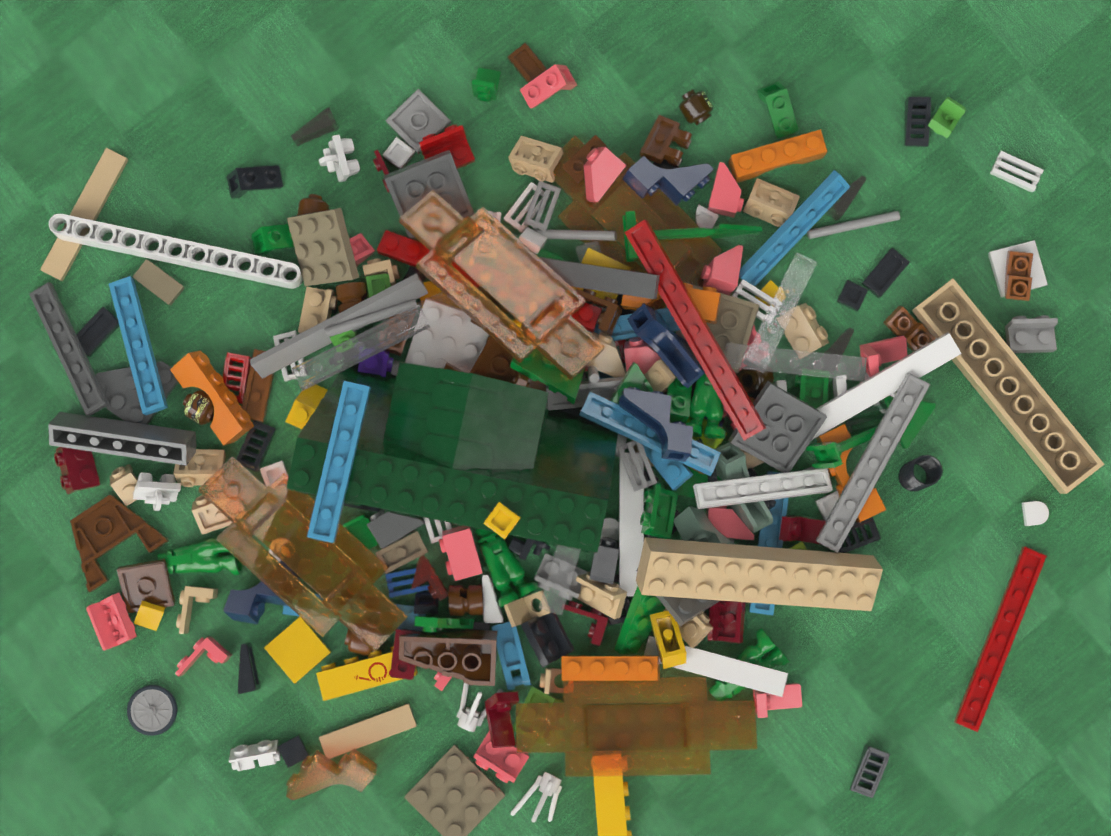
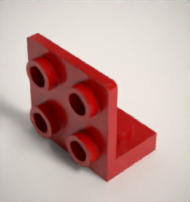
[419,125,475,169]

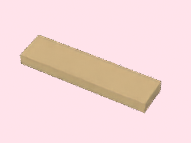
[319,704,417,760]

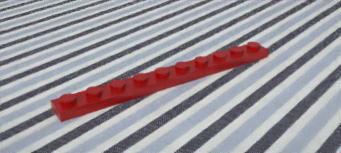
[624,220,766,441]
[377,230,602,332]

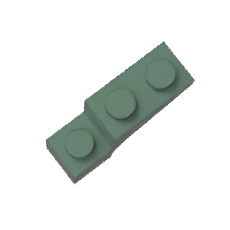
[714,442,773,533]
[674,506,736,545]

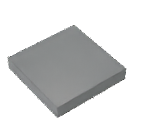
[385,89,451,154]

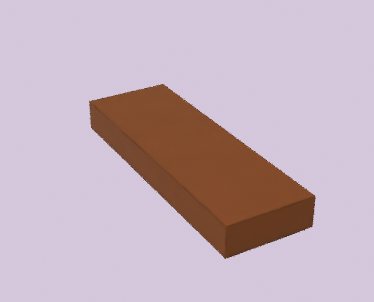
[242,349,274,422]

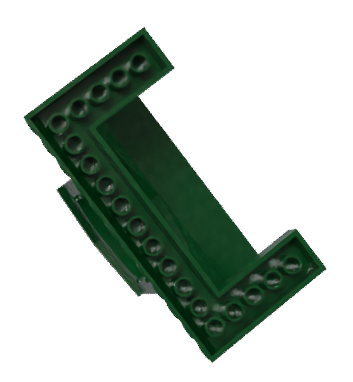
[286,362,618,554]

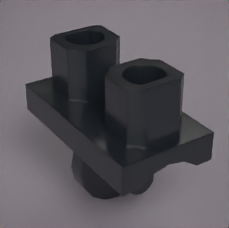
[509,537,551,561]

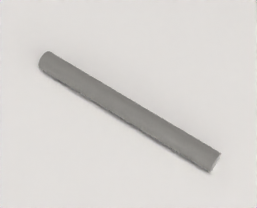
[807,211,900,239]
[532,229,617,241]
[324,299,418,338]

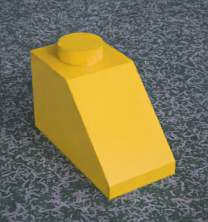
[285,381,328,429]
[650,610,686,669]

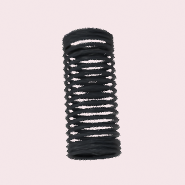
[898,455,943,492]

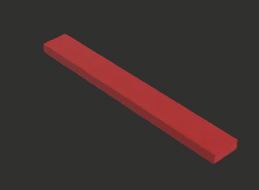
[954,547,1047,732]

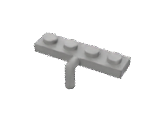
[546,365,624,410]

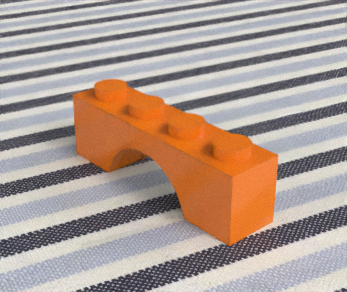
[728,129,828,183]
[621,283,721,324]
[170,350,254,445]
[816,424,886,523]
[562,655,660,681]

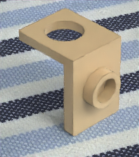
[504,590,551,627]
[540,668,573,694]

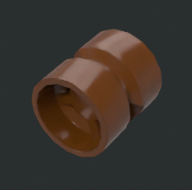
[336,282,367,313]
[449,584,484,616]

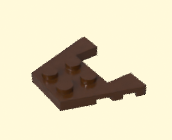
[443,302,522,383]
[70,494,169,592]

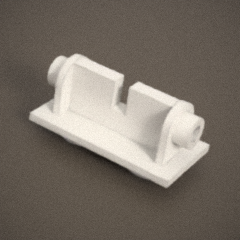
[229,740,281,771]

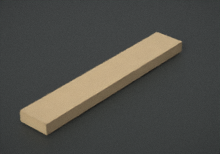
[40,148,128,282]

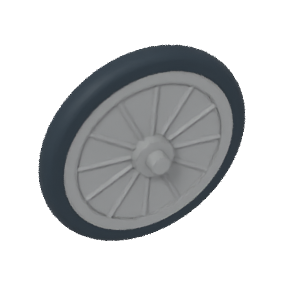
[127,685,177,736]

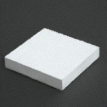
[988,240,1048,298]

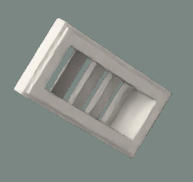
[482,575,504,623]

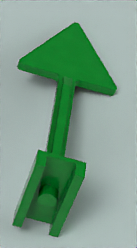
[622,211,762,263]
[806,396,936,468]

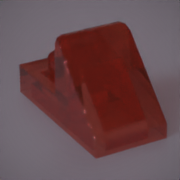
[411,555,449,601]

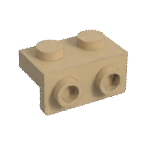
[776,303,829,360]

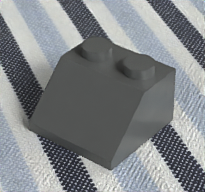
[367,510,425,549]

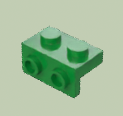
[795,368,829,409]
[640,483,678,539]

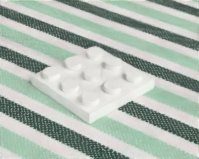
[405,298,489,373]

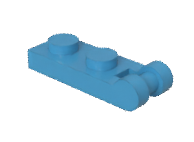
[492,621,531,691]

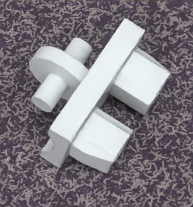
[319,135,360,182]
[133,473,181,511]

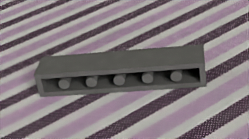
[48,412,196,466]

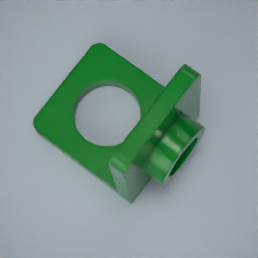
[343,514,379,554]

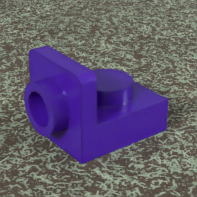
[358,347,393,377]

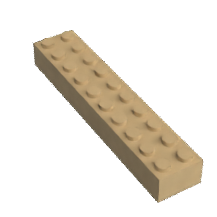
[912,279,1104,494]
[636,537,883,611]

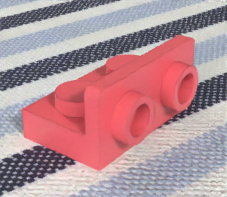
[473,731,529,783]

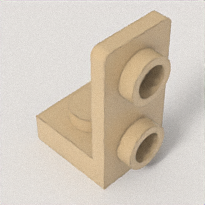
[176,586,218,634]

